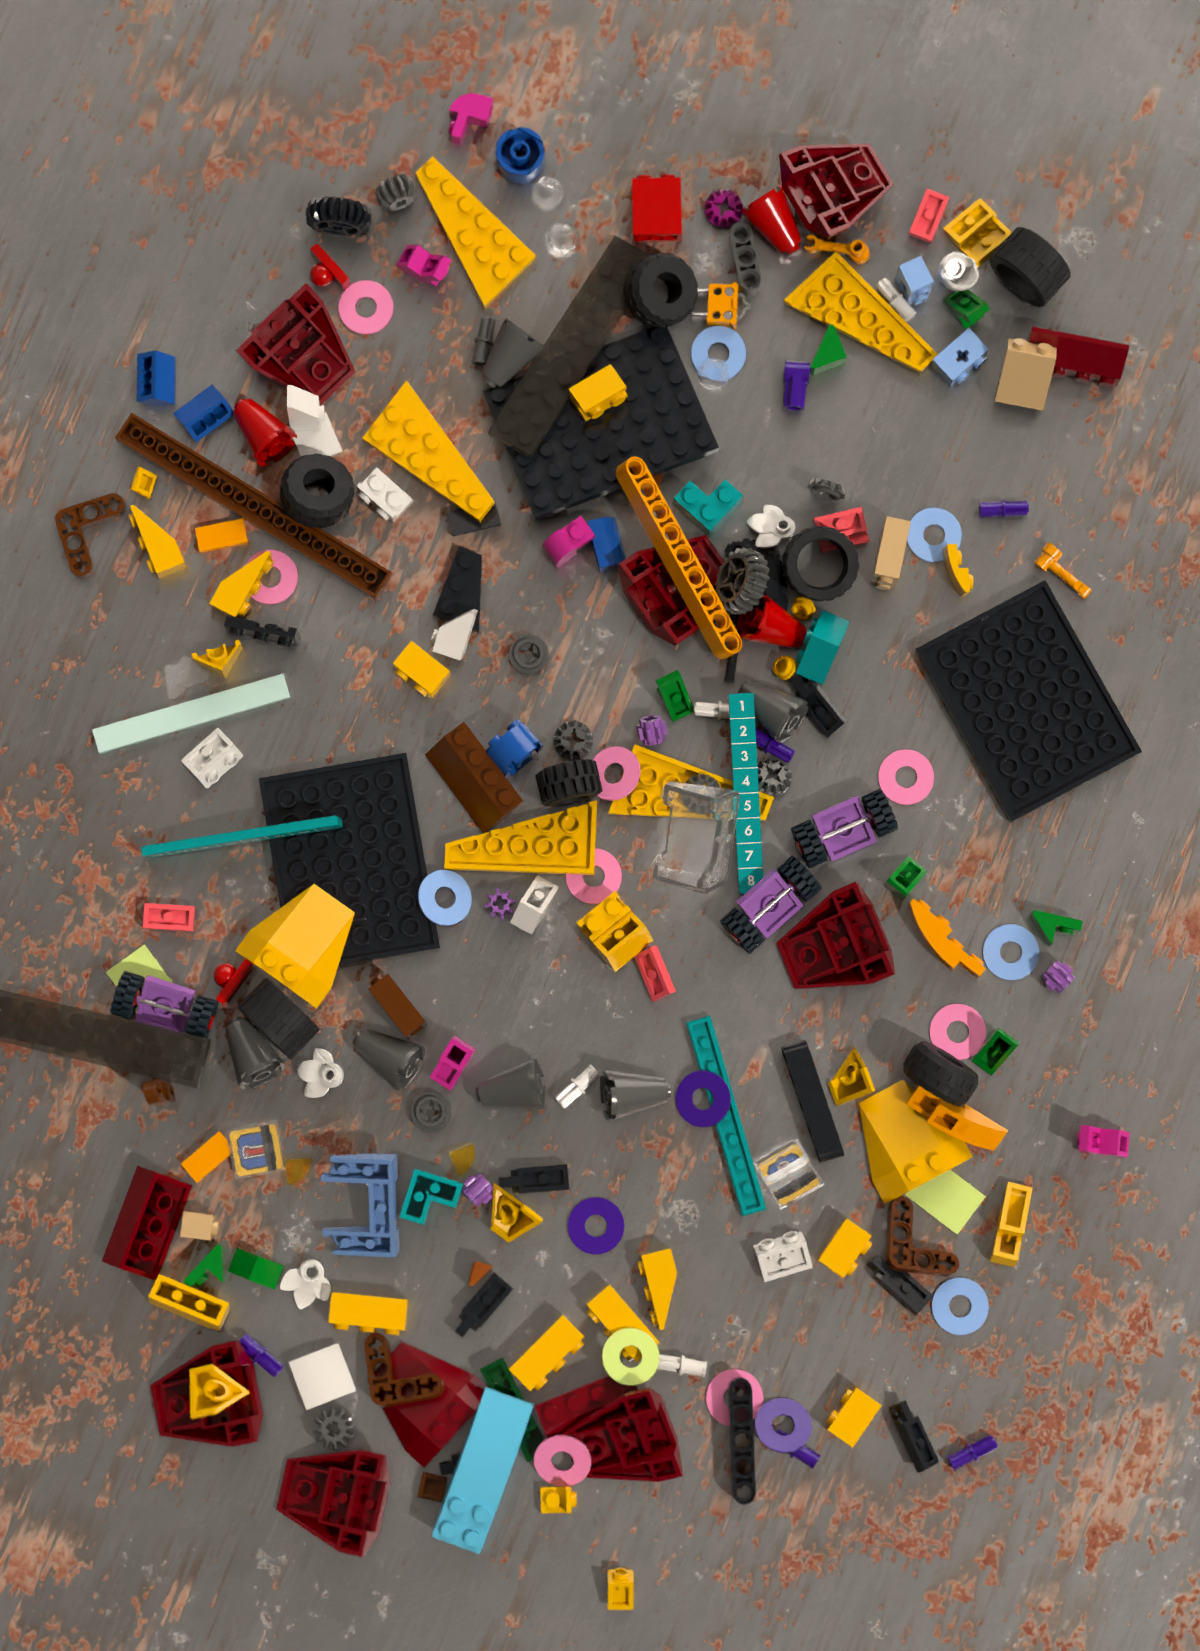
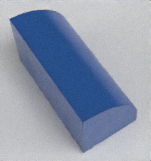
[137,350,175,405]
[173,385,233,442]
[587,517,626,573]

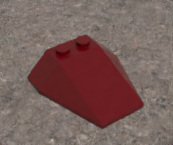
[779,144,894,238]
[235,283,355,406]
[618,535,724,646]
[776,881,895,989]
[150,1340,263,1447]
[367,1342,487,1468]
[562,1388,683,1482]
[276,1450,390,1557]

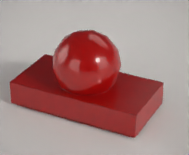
[309,244,350,291]
[213,958,255,1006]

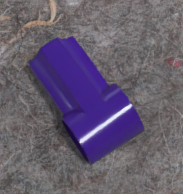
[783,361,810,411]

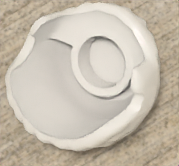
[938,252,979,292]

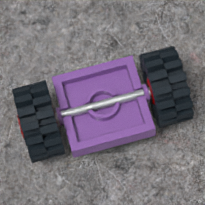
[791,789,898,869]
[720,856,822,954]
[110,971,219,1044]

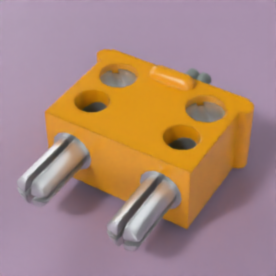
[691,282,750,330]

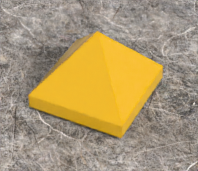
[130,467,157,498]

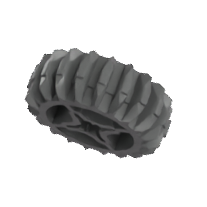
[714,548,770,615]

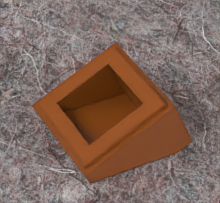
[468,1261,493,1287]

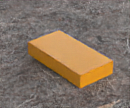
[195,518,249,554]
[181,1131,233,1183]

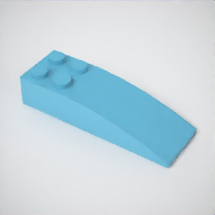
[432,1387,533,1554]

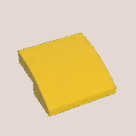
[943,198,1012,268]

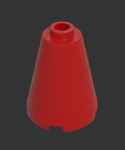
[740,184,802,255]
[233,399,297,467]
[736,594,807,648]

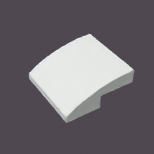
[287,1343,356,1411]

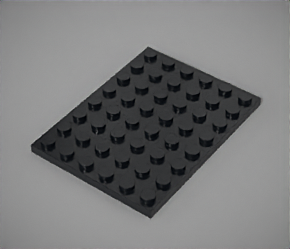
[483,327,719,521]
[915,580,1142,823]
[259,753,440,967]

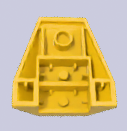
[235,884,355,1009]
[858,1080,973,1204]

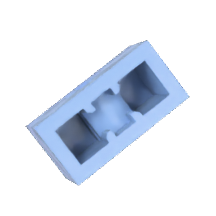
[895,256,934,305]
[930,328,989,387]

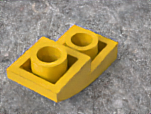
[943,544,973,596]

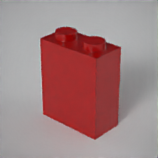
[631,174,682,242]

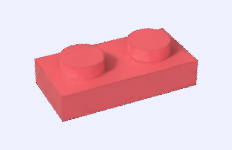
[908,189,949,244]
[143,903,196,932]
[634,945,676,1002]

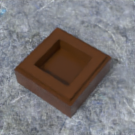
[417,1472,448,1502]

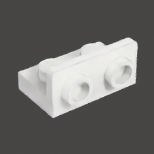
[356,467,413,523]
[181,728,243,789]
[753,1231,813,1282]

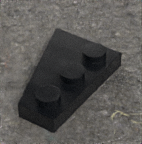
[433,547,482,633]
[224,616,301,649]

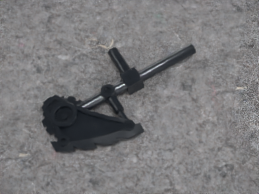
[713,538,788,682]

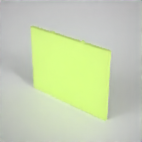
[106,944,172,1014]
[905,1169,986,1235]

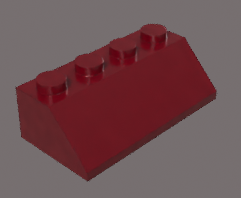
[1026,326,1130,387]
[101,1166,192,1281]
[534,1367,638,1438]

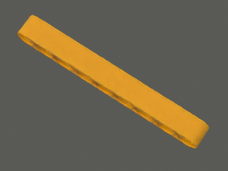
[616,456,742,659]

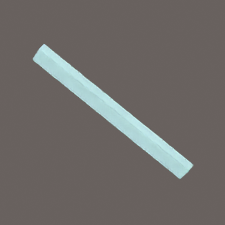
[92,674,291,754]

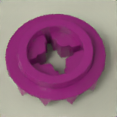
[704,189,743,228]

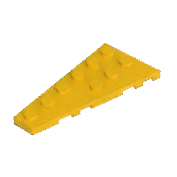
[415,156,536,308]
[783,252,938,373]
[362,380,495,522]
[608,744,774,821]
[444,800,597,875]

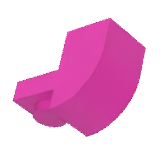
[448,93,494,145]
[396,245,452,286]
[542,516,596,568]
[430,1036,476,1091]
[1077,1125,1130,1158]

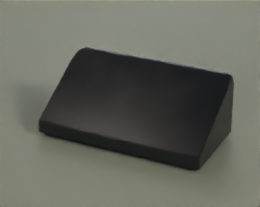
[447,501,501,536]

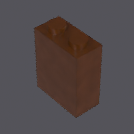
[368,974,427,1040]

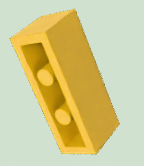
[148,1274,230,1333]
[586,1284,660,1363]
[328,1292,409,1335]
[509,1315,584,1391]

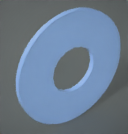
[691,326,746,381]
[907,508,962,562]
[418,870,472,926]
[983,924,1039,980]
[932,1278,989,1335]

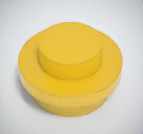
[792,596,816,620]
[773,656,796,680]

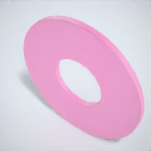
[338,280,393,334]
[246,550,298,604]
[593,746,640,801]
[878,749,934,805]
[566,848,622,904]
[930,1004,986,1060]
[706,1369,763,1426]
[534,1435,591,1487]

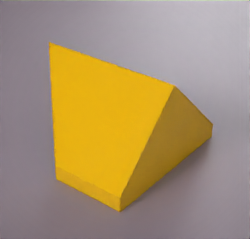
[192,640,243,679]
[828,1046,875,1106]
[490,1183,543,1243]
[190,1364,250,1419]

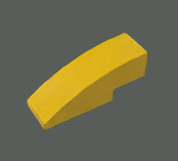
[990,1182,1032,1267]

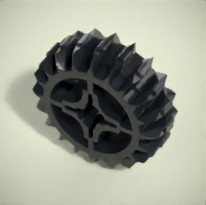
[305,196,372,237]

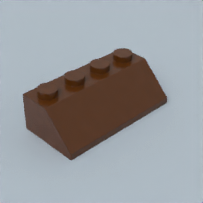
[425,722,524,834]

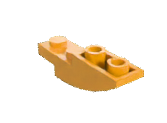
[908,899,986,979]
[906,1085,1008,1151]

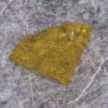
[450,1144,475,1177]
[286,1158,312,1185]

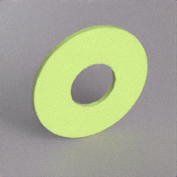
[602,1328,659,1386]

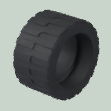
[989,227,1071,307]
[782,526,859,602]
[237,978,320,1059]

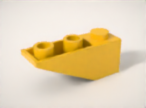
[129,505,187,578]
[209,551,274,618]
[637,1248,677,1330]

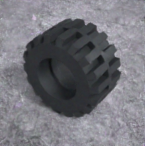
[535,759,603,807]

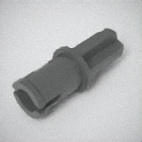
[472,316,495,366]

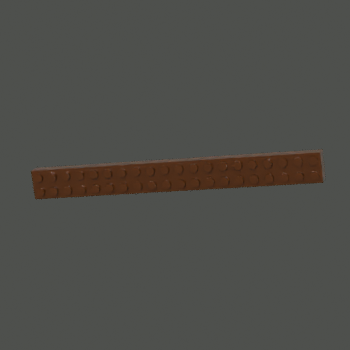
[115,412,392,601]

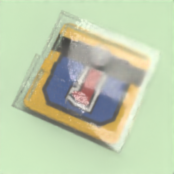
[226,1120,287,1180]
[754,1138,824,1210]

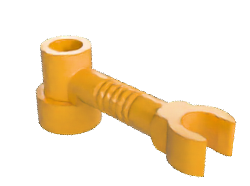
[804,235,870,264]
[1034,542,1092,599]

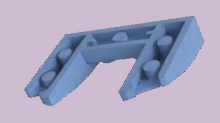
[320,1154,400,1257]

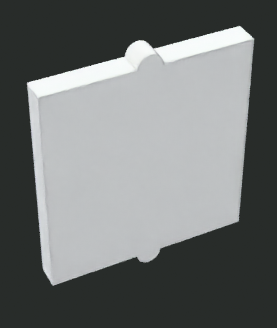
[293,412,342,456]

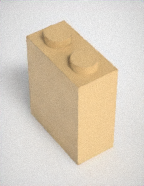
[995,338,1057,411]
[871,516,911,590]

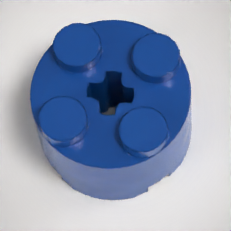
[496,127,545,184]
[486,719,543,778]

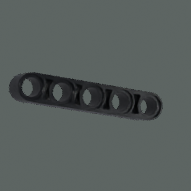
[781,1040,845,1164]
[728,1377,756,1505]

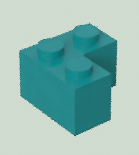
[673,479,743,537]
[795,610,850,685]
[399,1169,464,1226]

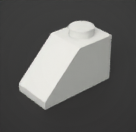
[287,385,325,430]
[430,609,478,660]
[510,875,559,935]

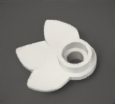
[746,505,796,548]
[296,1048,344,1098]
[280,1259,331,1309]

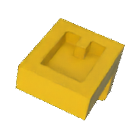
[540,1486,576,1513]
[607,1568,634,1610]

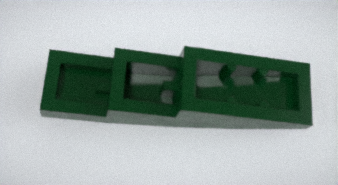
[480,1358,545,1463]

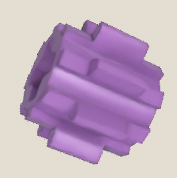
[636,715,668,746]
[485,888,516,920]
[1041,960,1075,993]
[462,1173,493,1207]

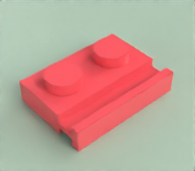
[813,507,870,553]

